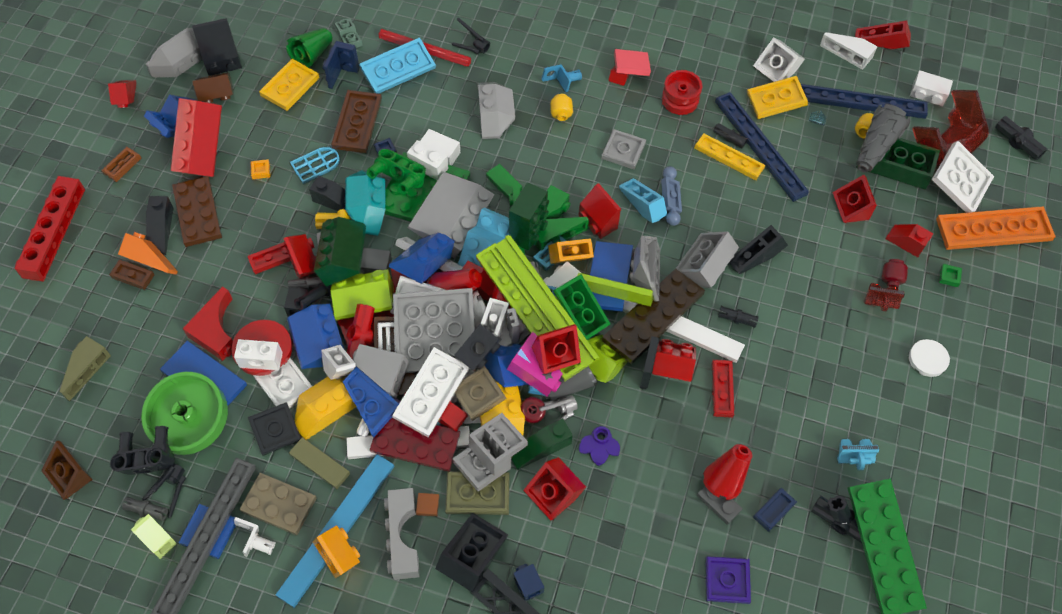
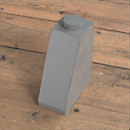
[353,344,409,399]

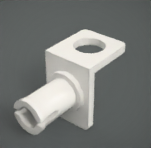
[234,517,276,557]

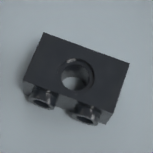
[454,323,502,371]

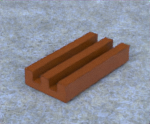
[101,147,142,182]

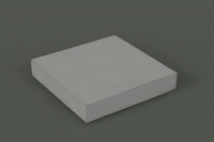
[601,129,646,169]

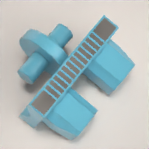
[837,439,879,470]

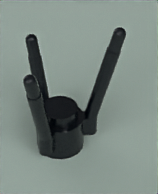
[452,18,491,55]
[142,463,186,518]

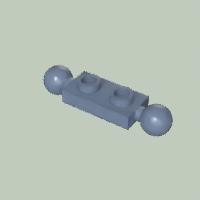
[661,166,682,226]

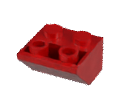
[652,339,696,382]

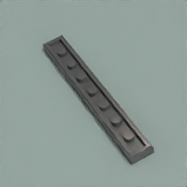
[151,458,256,614]

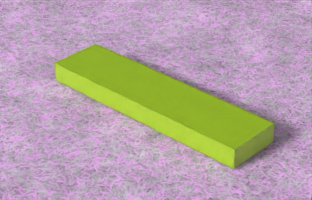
[577,273,653,307]

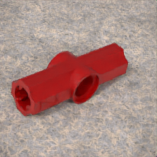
[347,304,375,360]

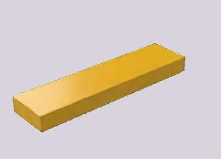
[694,133,765,180]

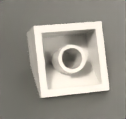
[753,37,805,82]

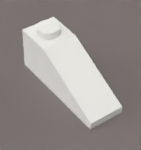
[820,33,877,70]

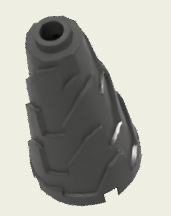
[856,104,910,172]

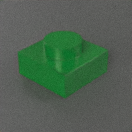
[939,264,962,287]

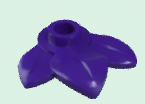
[579,426,620,466]

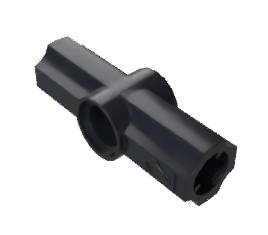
[995,116,1048,160]

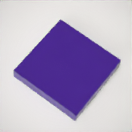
[706,556,751,604]

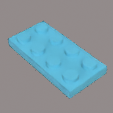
[359,38,436,94]

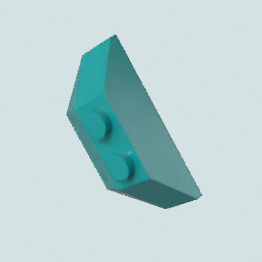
[345,170,385,236]

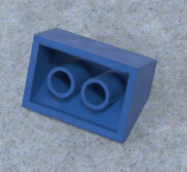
[389,232,455,284]
[287,304,344,369]

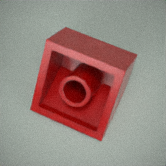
[578,183,621,239]
[523,457,586,520]

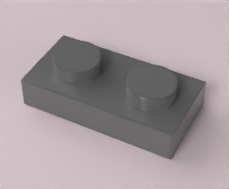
[697,486,743,525]

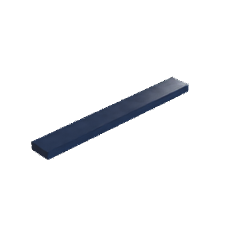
[801,84,928,119]
[715,92,809,202]

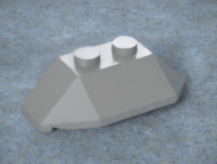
[146,28,202,77]
[477,82,515,139]
[630,236,660,301]

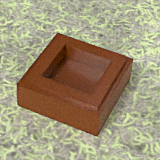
[416,493,440,517]

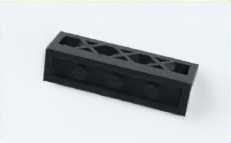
[471,569,540,614]

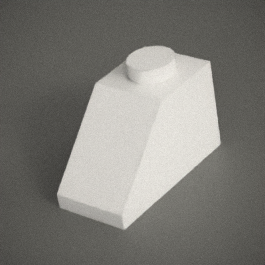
[481,298,509,338]
[321,345,356,380]

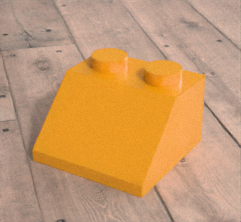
[313,525,360,579]

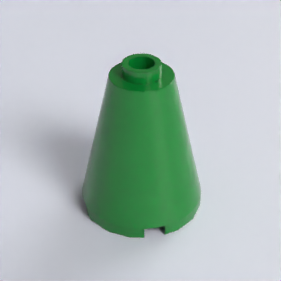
[286,28,333,68]

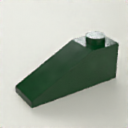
[511,418,573,470]

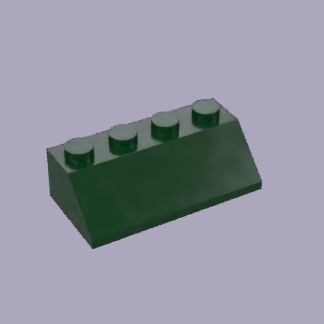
[314,217,366,287]

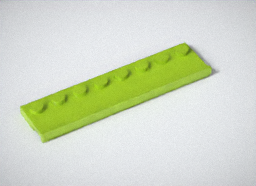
[476,235,600,382]

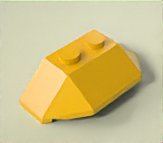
[294,376,357,440]
[480,379,525,435]

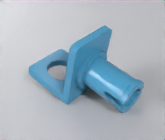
[541,64,582,92]

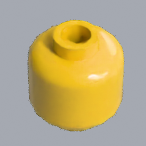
[550,94,573,121]
[855,113,874,139]

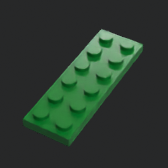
[847,478,927,614]

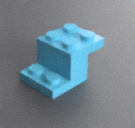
[458,208,509,268]

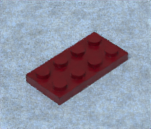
[370,418,461,472]

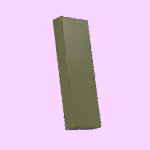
[289,437,350,490]

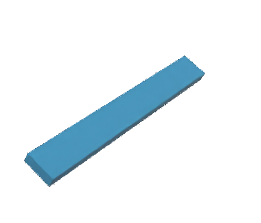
[276,454,395,608]

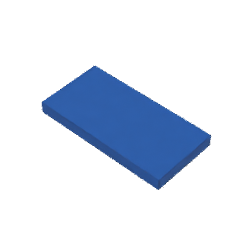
[590,241,633,312]
[160,340,247,406]

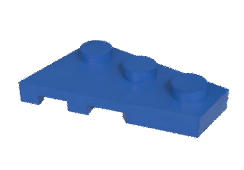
[343,367,399,437]

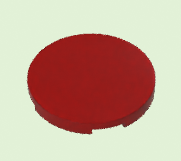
[231,320,292,376]

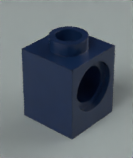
[513,564,544,601]

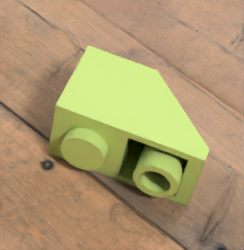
[131,514,177,559]

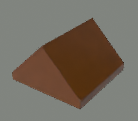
[41,440,93,500]

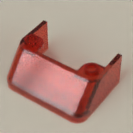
[912,90,989,166]

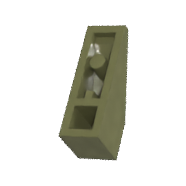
[59,336,111,401]

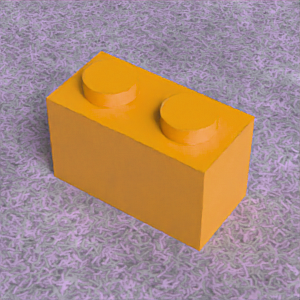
[548,239,594,264]

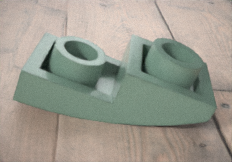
[335,18,363,48]

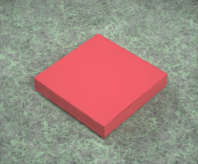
[614,49,651,76]

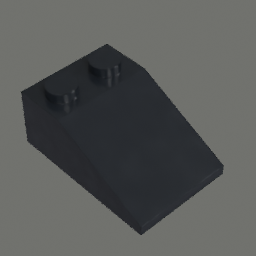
[192,18,242,76]
[435,513,508,592]

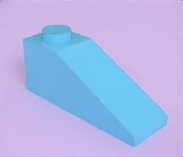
[619,178,667,223]

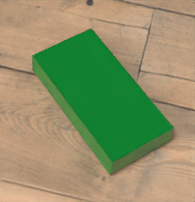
[486,164,522,199]

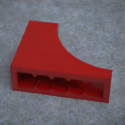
[183,286,233,361]

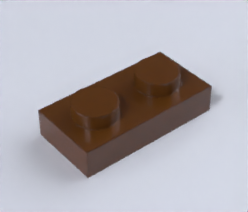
[109,259,154,290]

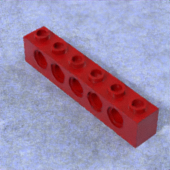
[14,176,85,282]

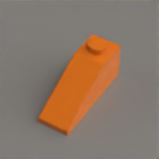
[118,232,178,275]

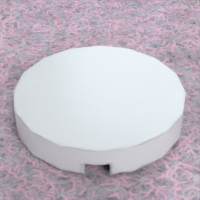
[909,339,950,377]

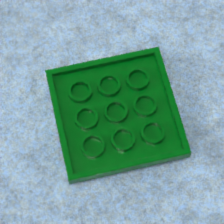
[384,152,470,222]

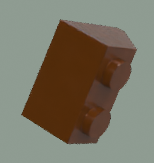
[192,72,234,103]

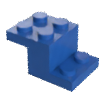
[144,94,195,138]

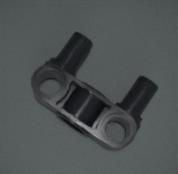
[110,426,175,475]

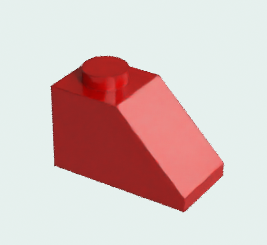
[108,80,136,108]
[885,224,934,258]

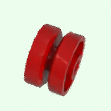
[662,70,703,115]

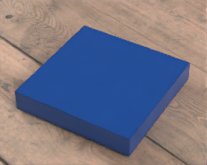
[179,504,236,559]

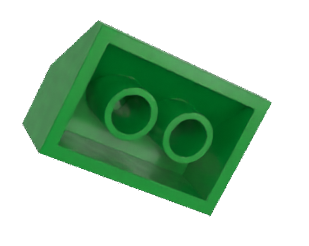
[553,274,610,340]

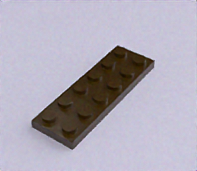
[602,269,705,364]

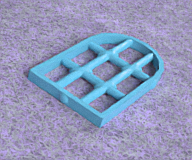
[290,147,340,184]

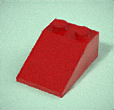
[284,234,317,279]

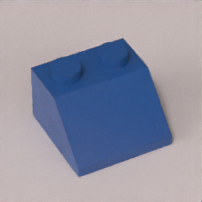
[485,344,529,387]

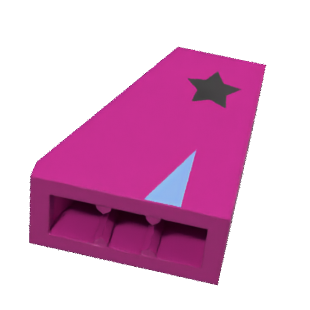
[507,332,563,397]

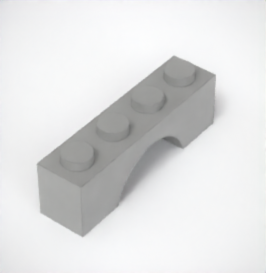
[384,488,420,580]

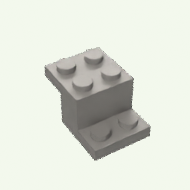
[453,413,528,492]

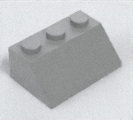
[676,231,739,288]

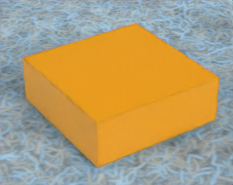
[251,159,270,180]

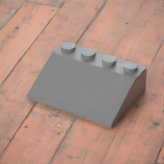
[407,172,495,258]

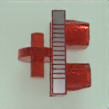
[864,283,905,312]

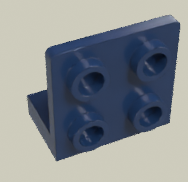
[323,41,360,89]

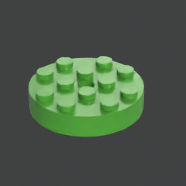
[142,372,228,455]

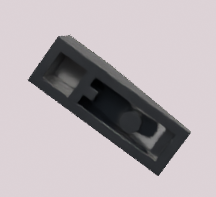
[309,176,345,211]
[146,196,174,255]
[729,225,788,275]

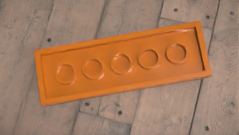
[936,206,1056,250]

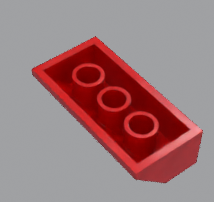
[171,98,222,177]

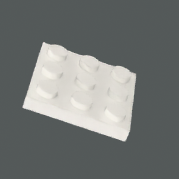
[932,141,994,213]

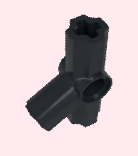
[811,495,862,543]

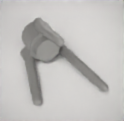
[529,395,578,421]

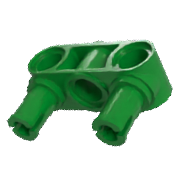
[366,149,426,194]

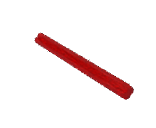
[378,29,471,67]

